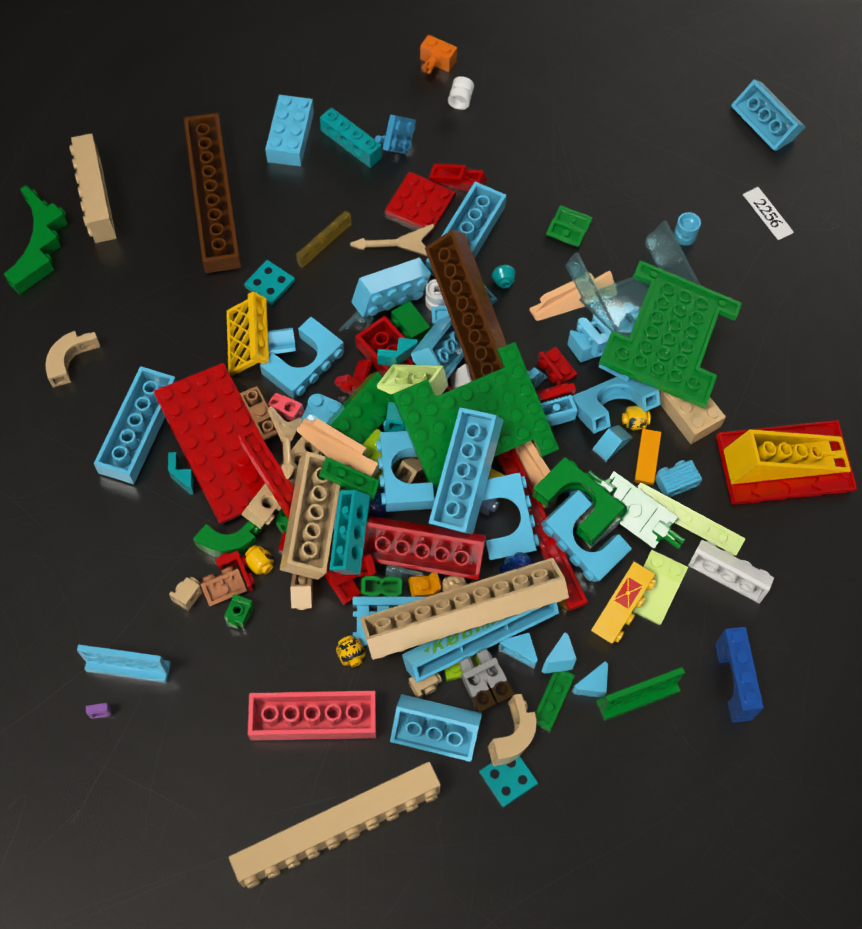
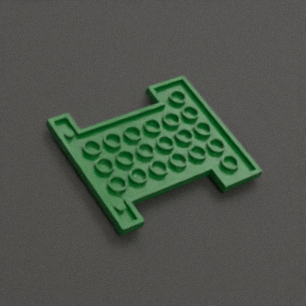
[598,260,742,409]
[391,342,559,498]

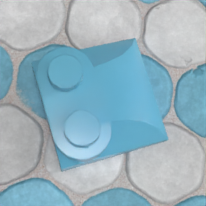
[300,394,342,424]

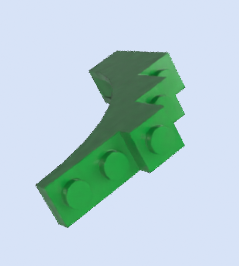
[4,186,67,295]

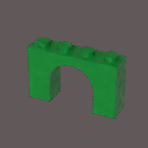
[532,457,624,546]

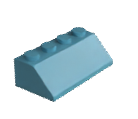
[731,79,805,151]
[411,316,464,379]
[390,694,482,762]

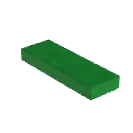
[319,457,380,500]
[535,671,575,731]

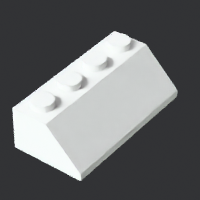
[688,540,774,604]

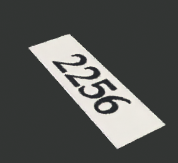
[743,187,794,240]

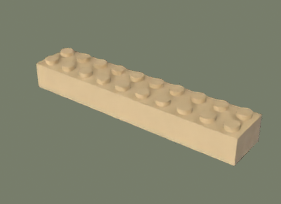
[360,558,569,660]
[229,762,440,889]

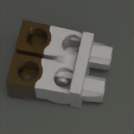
[459,649,515,712]

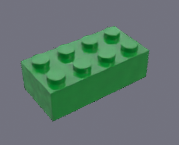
[326,372,394,445]

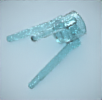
[340,310,374,331]
[386,565,423,591]

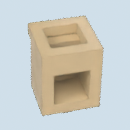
[169,577,202,611]
[409,672,442,699]

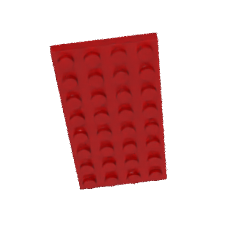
[154,363,267,525]

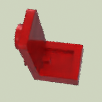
[334,359,372,395]
[215,550,255,592]
[327,554,376,587]

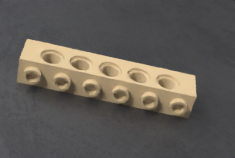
[241,436,323,529]

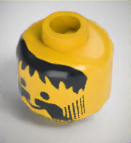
[622,406,650,430]
[245,545,274,575]
[336,636,366,668]

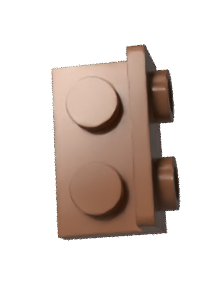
[200,566,247,606]

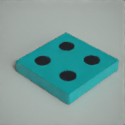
[244,260,295,306]
[479,756,538,808]

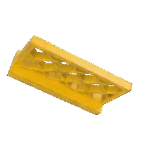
[227,291,269,376]

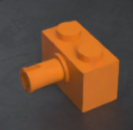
[420,35,457,74]

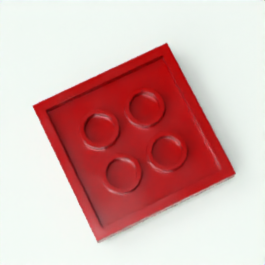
[385,172,456,234]

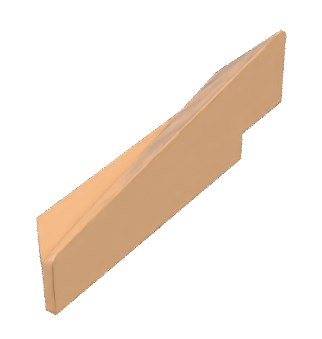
[529,271,617,321]
[297,418,378,478]
[514,441,557,510]

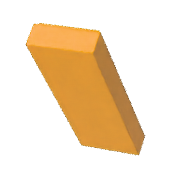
[634,429,661,486]

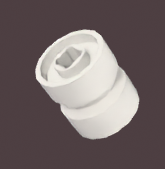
[448,77,474,110]
[425,279,445,311]

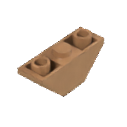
[240,386,278,440]

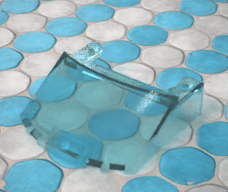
[565,220,701,338]

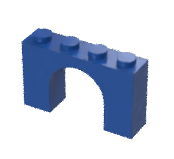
[715,627,764,723]

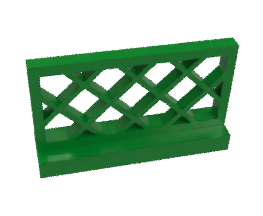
[596,667,685,721]

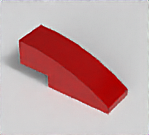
[429,164,487,192]

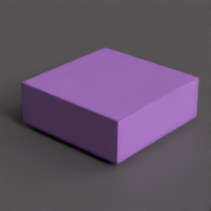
[86,703,112,719]

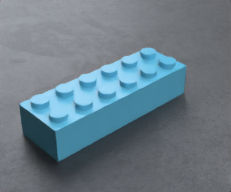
[426,182,506,276]
[94,366,177,484]
[429,407,503,535]

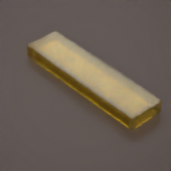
[296,211,351,268]

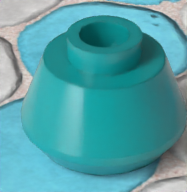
[491,265,516,288]

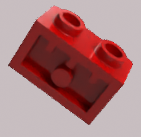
[537,347,577,385]
[536,383,576,403]

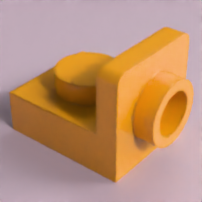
[408,572,442,597]

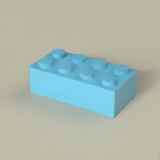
[265,95,314,166]
[351,258,431,318]

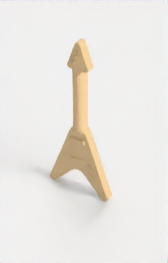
[350,224,434,257]
[268,406,302,479]

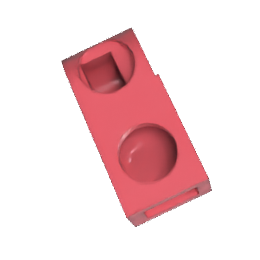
[267,393,304,421]

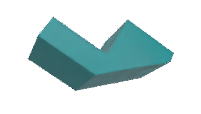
[377,338,418,366]
[168,452,194,495]

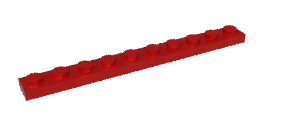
[237,427,361,605]
[496,448,588,611]

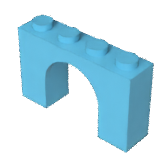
[260,317,344,400]
[572,377,661,433]
[376,431,434,512]
[482,473,539,560]
[541,490,632,582]

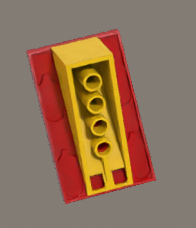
[716,420,857,505]

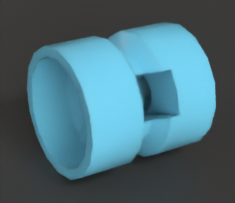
[673,212,701,245]

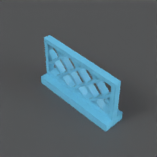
[77,645,171,683]

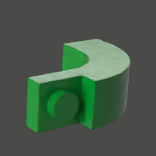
[193,521,263,557]

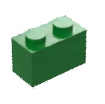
[391,301,430,343]

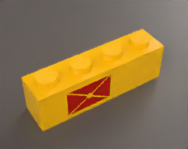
[591,562,656,644]

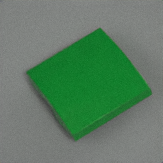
[546,205,592,248]

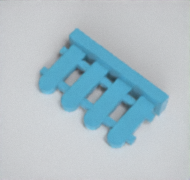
[577,304,639,358]
[353,597,425,647]

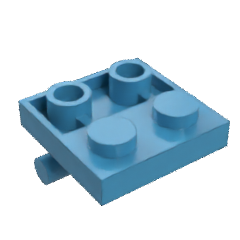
[375,114,416,154]

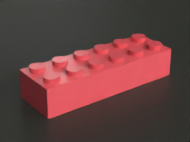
[248,691,376,741]

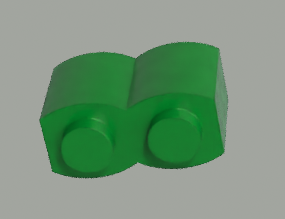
[361,576,403,597]

